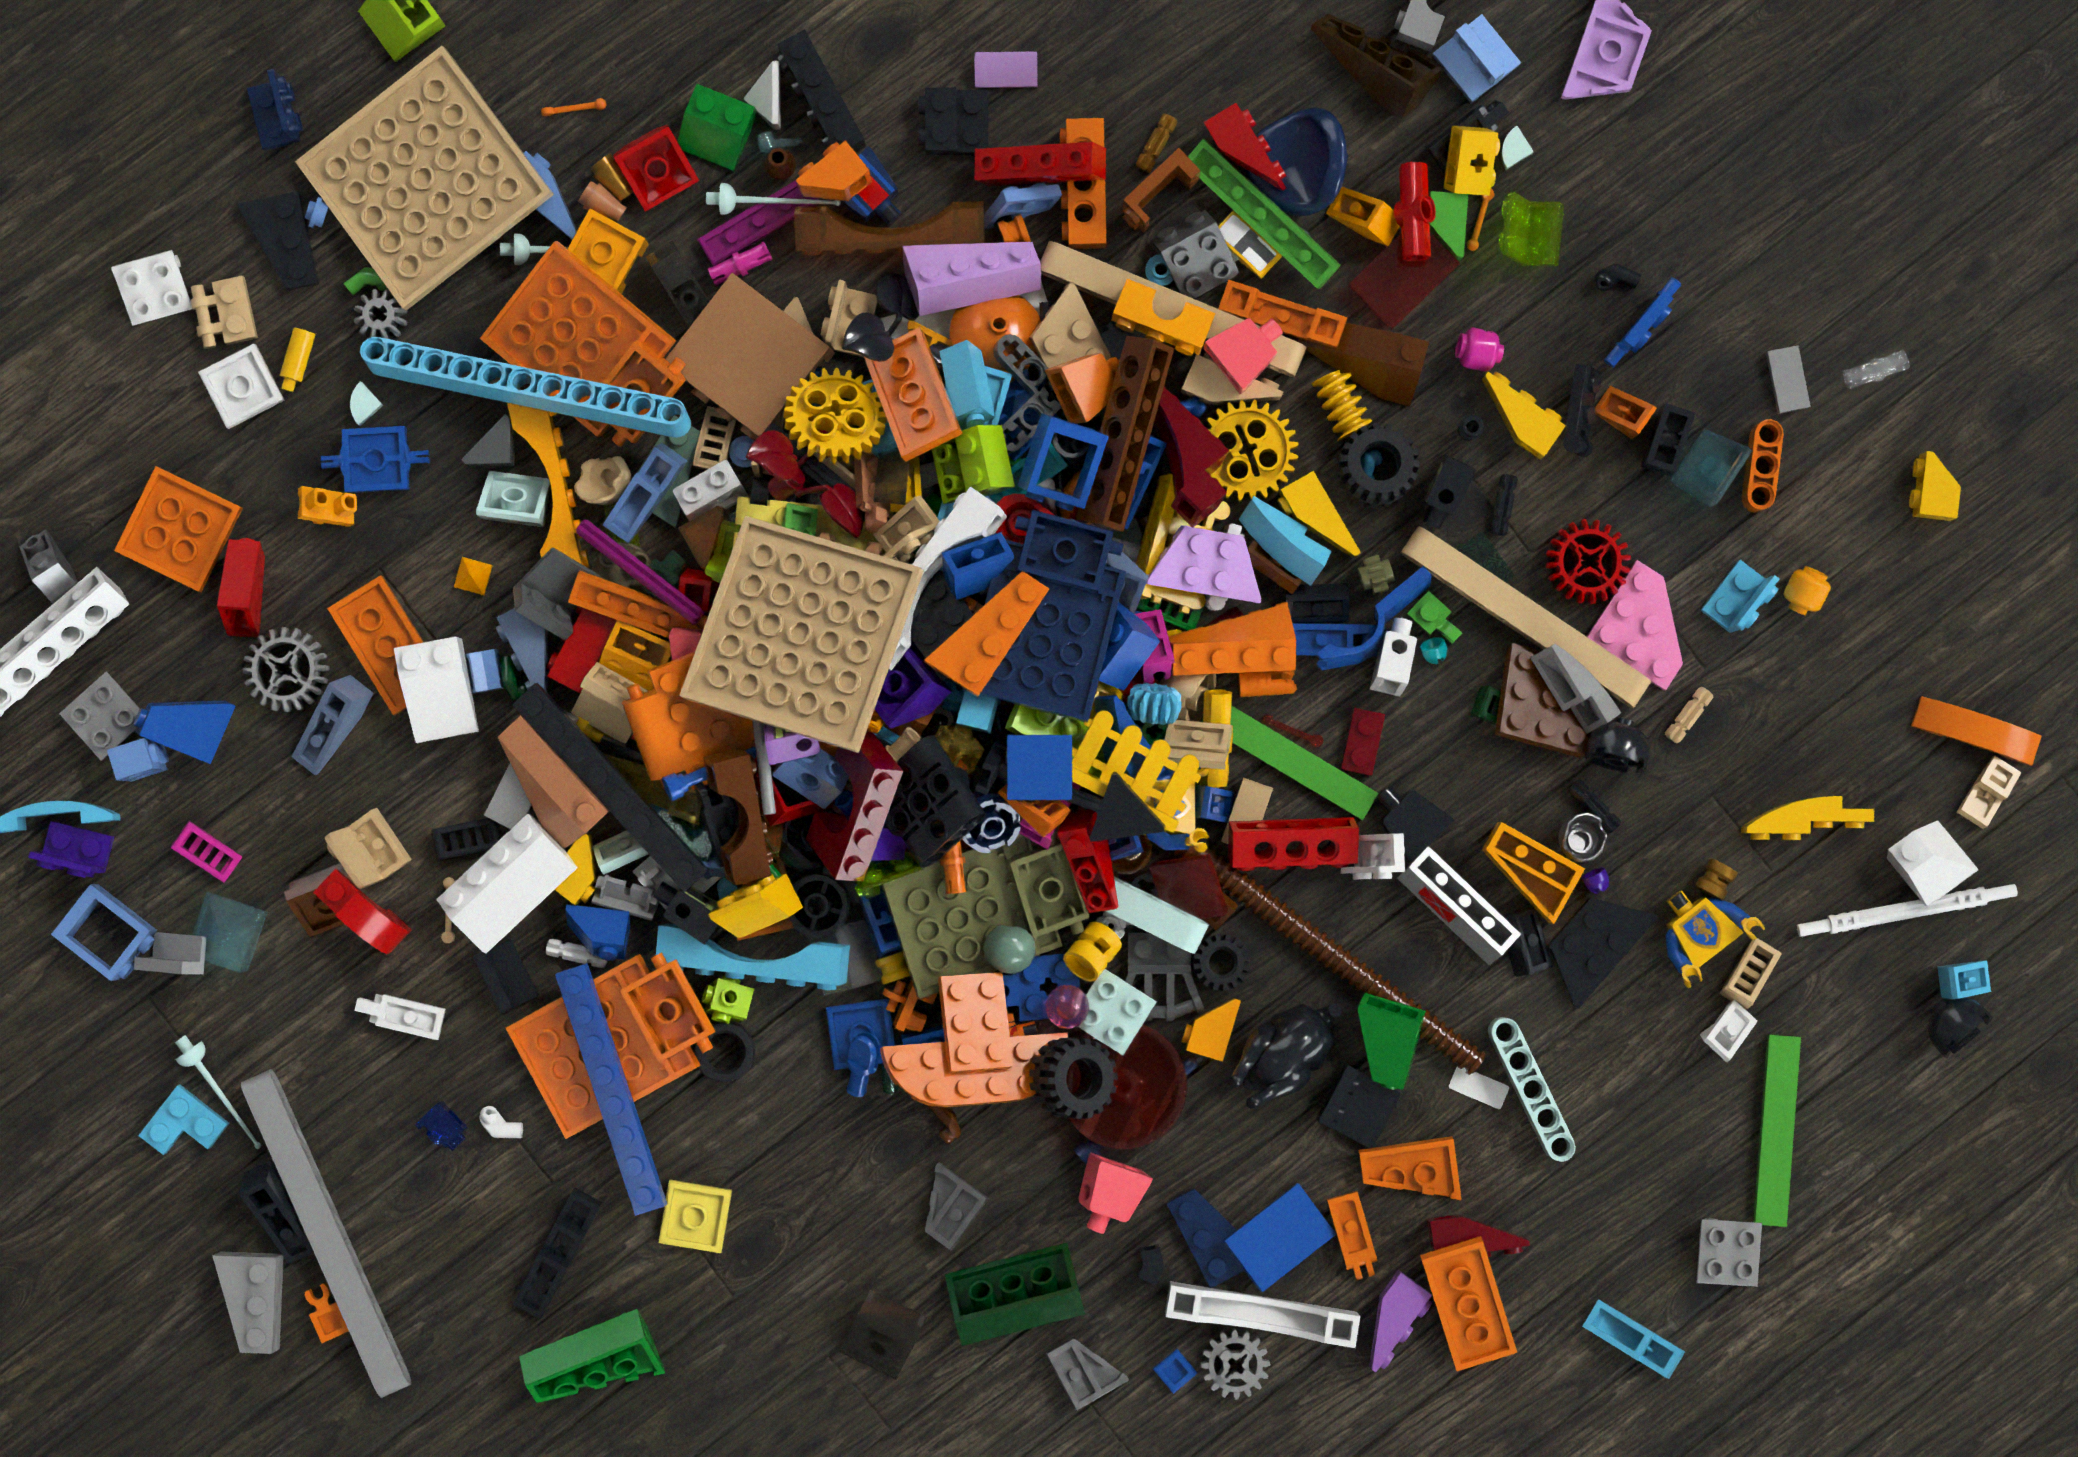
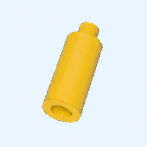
[279,328,316,392]

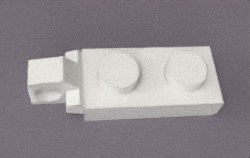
[354,994,446,1040]

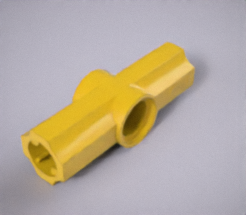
[1200,689,1233,788]

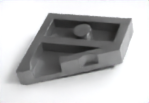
[925,1162,989,1250]
[1045,1338,1129,1410]

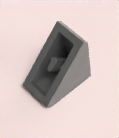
[461,414,515,467]

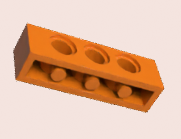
[1060,118,1106,249]

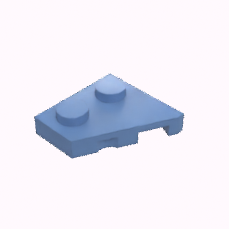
[981,183,1062,229]

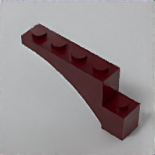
[1153,387,1229,528]

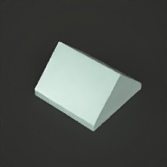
[476,471,551,527]

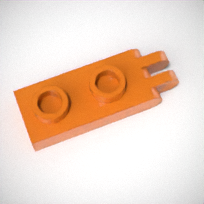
[1326,1191,1378,1280]

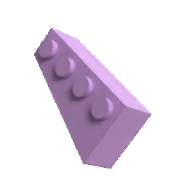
[902,242,1041,316]

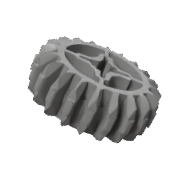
[243,627,330,712]

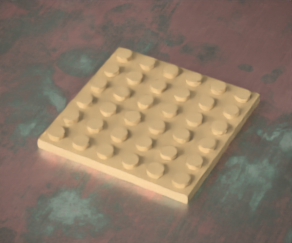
[295,46,554,311]
[679,516,924,753]

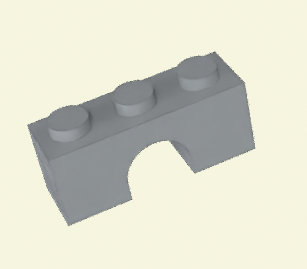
[1394,0,1445,52]

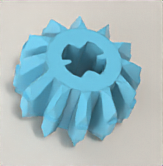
[1127,682,1182,725]

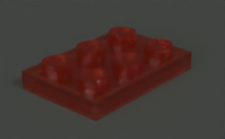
[1348,233,1460,330]

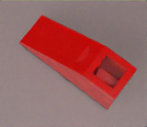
[1204,103,1287,191]
[1057,810,1119,913]

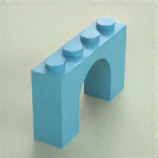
[862,340,995,461]

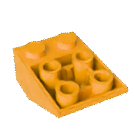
[599,620,672,691]

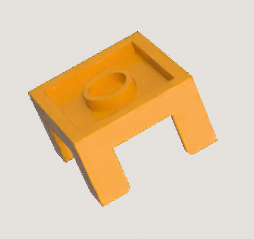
[568,209,649,294]

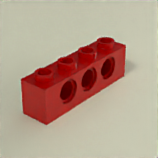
[975,142,1106,186]
[1228,817,1359,871]

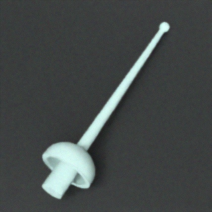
[706,183,841,215]
[500,233,568,265]
[175,1035,261,1149]

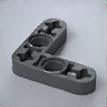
[993,334,1062,454]

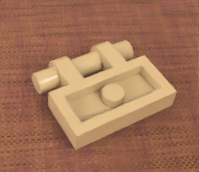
[190,276,258,349]

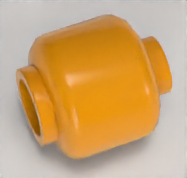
[1783,566,1831,615]

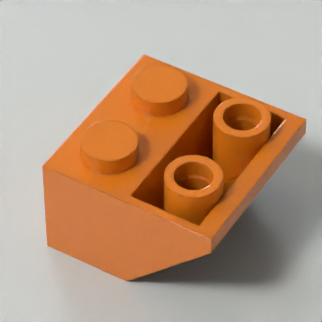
[796,140,873,201]

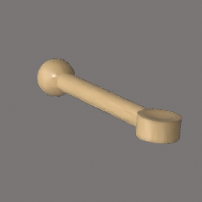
[441,877,455,943]

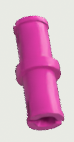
[708,241,773,287]

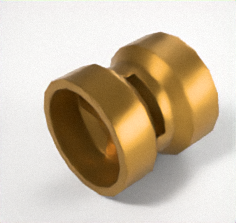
[1695,858,1738,901]

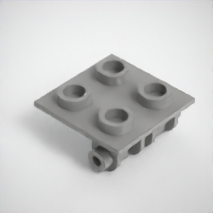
[59,671,140,761]
[1696,1218,1762,1287]

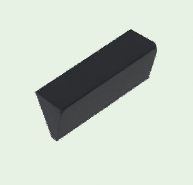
[1285,583,1350,623]
[1502,907,1553,977]

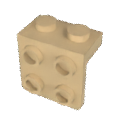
[873,495,940,563]
[325,808,412,889]

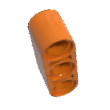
[1742,419,1784,513]

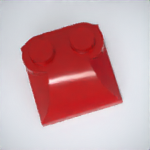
[613,124,699,211]

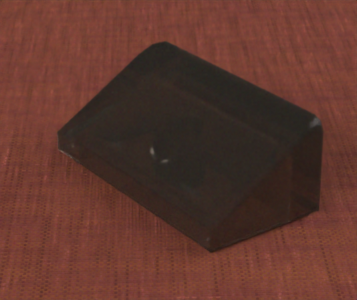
[873,447,910,505]

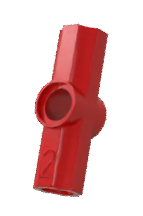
[1394,162,1436,261]

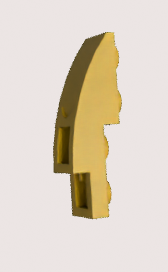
[1741,796,1874,840]

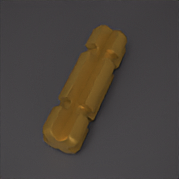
[1136,113,1177,173]

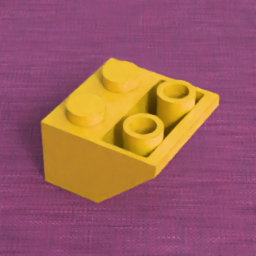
[708,873,803,938]

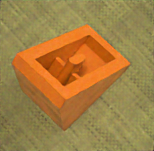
[1595,386,1657,439]

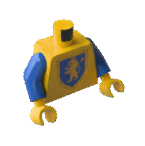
[1143,768,1209,853]
[1665,890,1765,988]

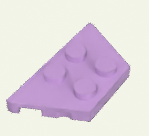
[1561,0,1652,100]
[1146,526,1261,603]

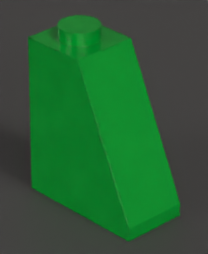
[1358,993,1426,1090]

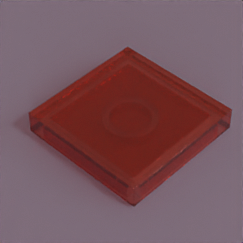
[1149,854,1228,919]

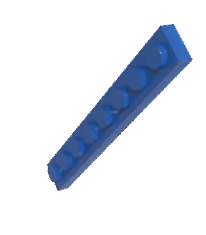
[555,963,667,1216]

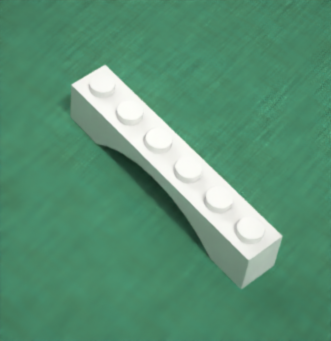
[889,486,1007,671]
[1165,1281,1360,1348]

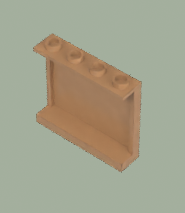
[666,273,835,441]

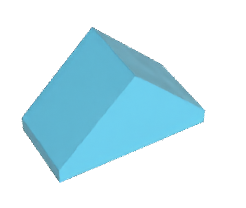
[1937,960,1991,999]

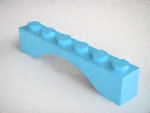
[656,924,850,990]

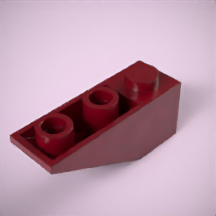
[1427,1214,1530,1257]

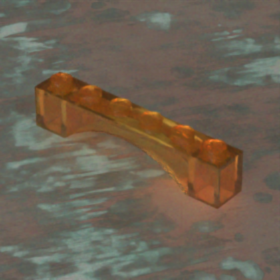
[794,201,985,255]

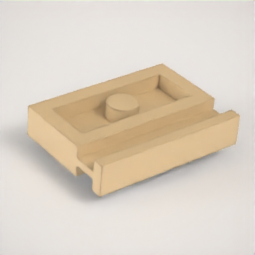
[1164,720,1232,770]

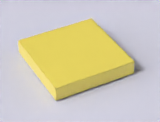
[658,1179,732,1253]

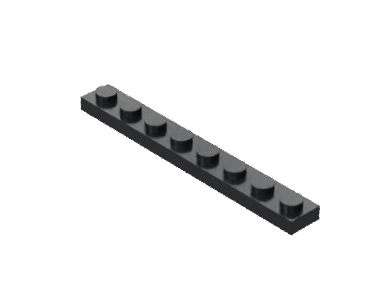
[512,683,709,892]

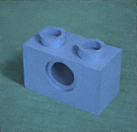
[772,748,849,809]

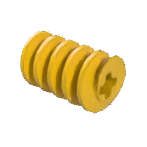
[1312,370,1372,441]

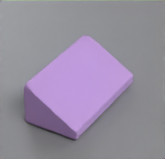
[974,52,1038,88]

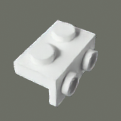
[1341,833,1405,880]

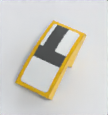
[1218,210,1282,279]

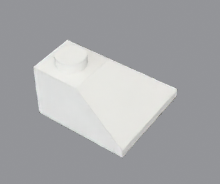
[1887,821,1978,907]

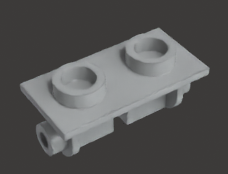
[591,874,659,921]

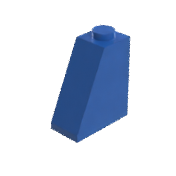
[134,700,236,764]

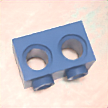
[107,738,169,782]

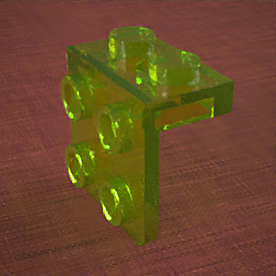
[1499,192,1564,266]

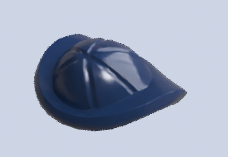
[1245,107,1348,216]

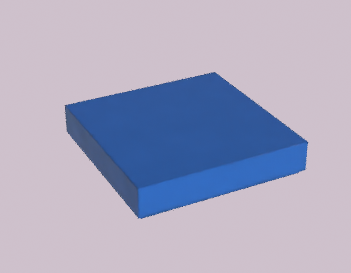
[1007,735,1072,801]
[826,998,895,1070]

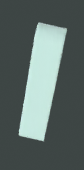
[1106,877,1209,954]
[1488,1017,1576,1162]

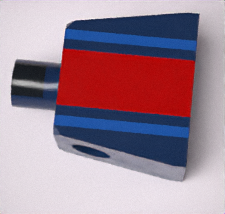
[840,146,902,226]

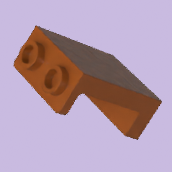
[1122,148,1201,233]

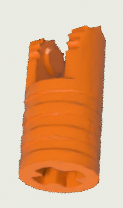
[1237,670,1297,698]

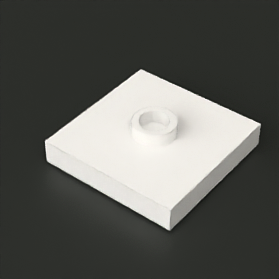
[198,344,285,429]

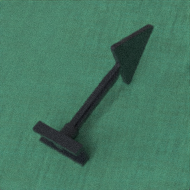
[975,739,1166,842]

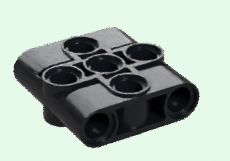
[886,735,986,868]

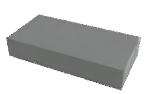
[1766,345,1811,414]

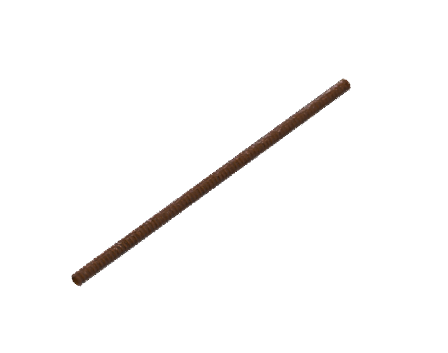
[911,638,1486,1075]

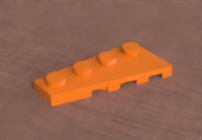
[924,571,1049,697]

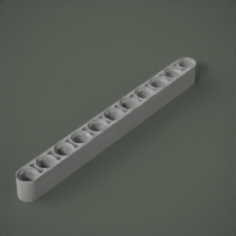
[241,1069,411,1398]

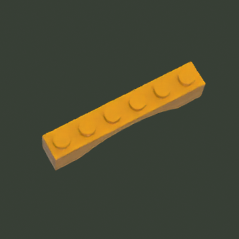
[507,403,591,568]

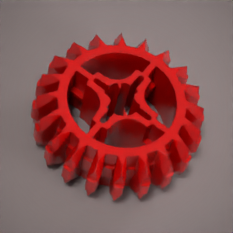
[1545,519,1631,605]

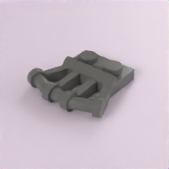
[1125,933,1205,1022]

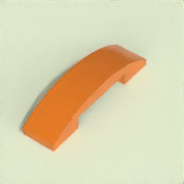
[1218,280,1348,348]
[1911,696,2042,766]

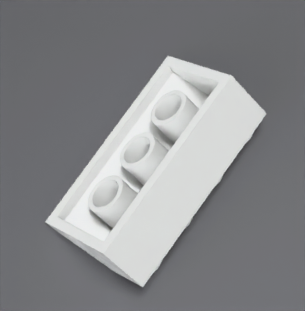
[436,814,578,954]

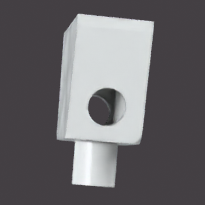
[1370,618,1417,697]

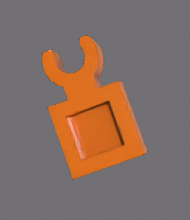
[305,1282,349,1343]

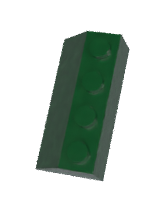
[945,1243,1085,1346]

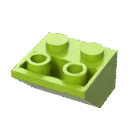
[358,0,446,62]
[932,425,1015,504]

